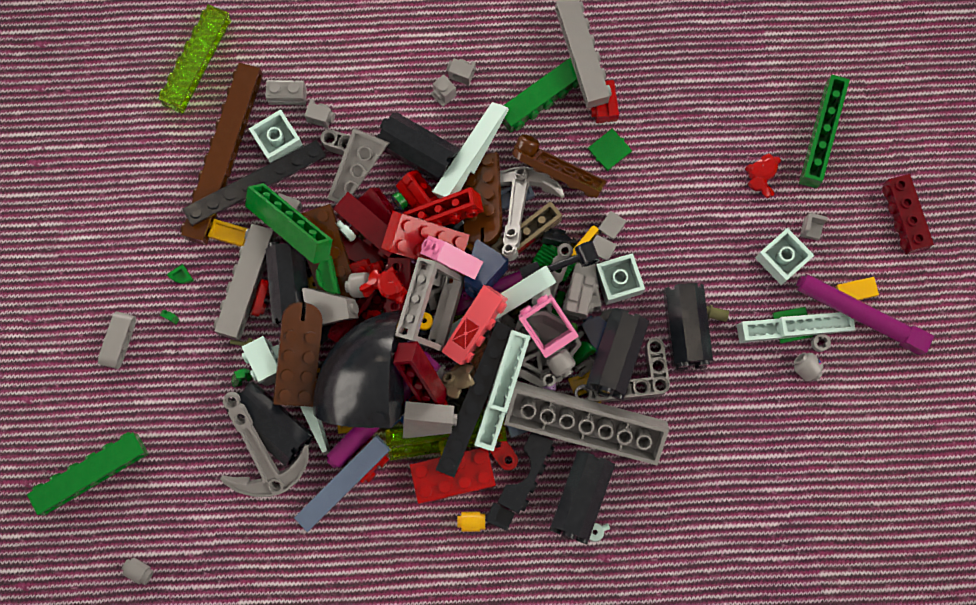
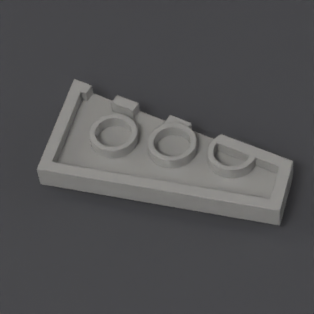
[327,128,389,203]

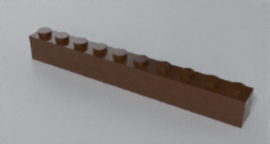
[180,63,263,245]

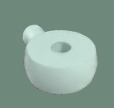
[336,220,356,242]
[589,523,610,542]

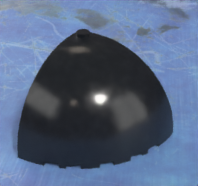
[313,310,407,428]

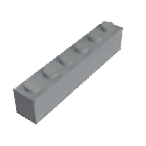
[555,0,612,109]
[214,224,277,341]

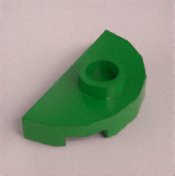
[316,255,341,294]
[572,341,597,369]
[231,368,253,388]

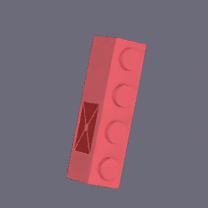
[441,285,508,365]

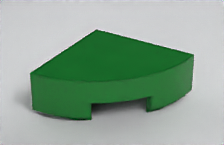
[167,264,194,284]
[552,291,565,316]
[159,309,180,325]

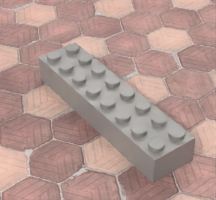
[504,381,669,466]

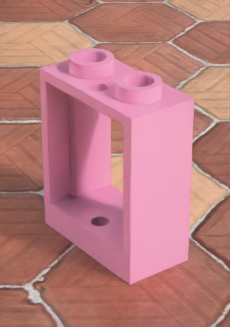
[420,235,483,280]
[518,294,579,358]

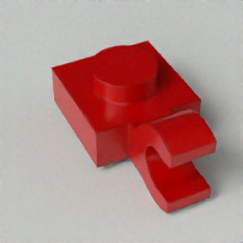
[349,258,385,275]

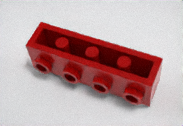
[403,187,484,226]

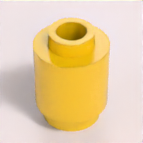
[457,511,485,532]

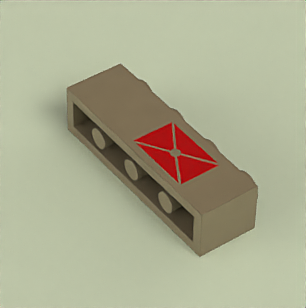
[491,201,563,262]

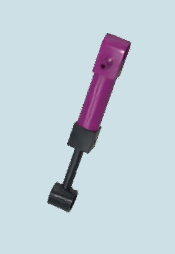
[455,241,600,316]

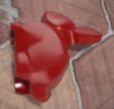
[745,153,781,198]
[359,266,407,304]

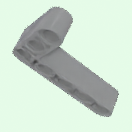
[573,338,670,403]

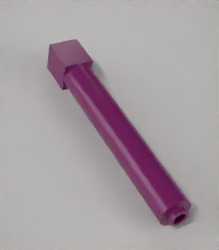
[796,274,934,355]
[327,351,441,468]

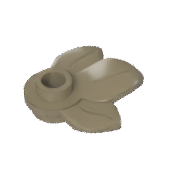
[441,364,475,399]

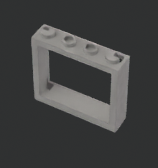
[395,257,465,352]

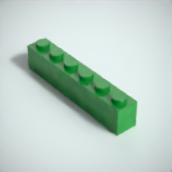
[502,58,579,133]
[799,74,850,189]
[245,183,333,264]
[27,432,149,516]

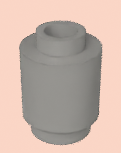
[121,557,154,585]

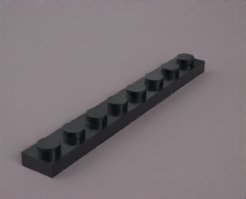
[182,140,326,227]
[436,322,515,478]

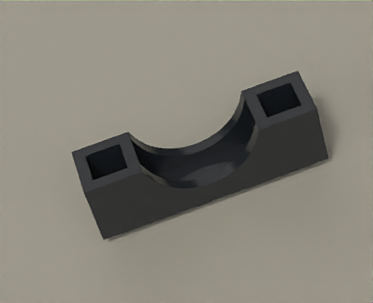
[497,432,555,514]

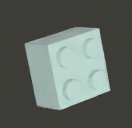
[249,109,303,163]
[755,228,814,285]
[595,253,645,305]
[242,336,277,387]

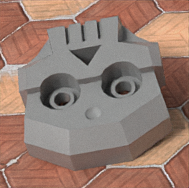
[514,309,582,388]

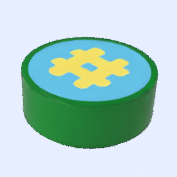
[391,192,408,211]

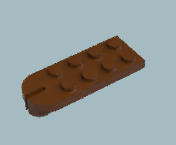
[512,134,607,198]
[463,152,503,247]
[301,204,353,298]
[273,301,323,407]

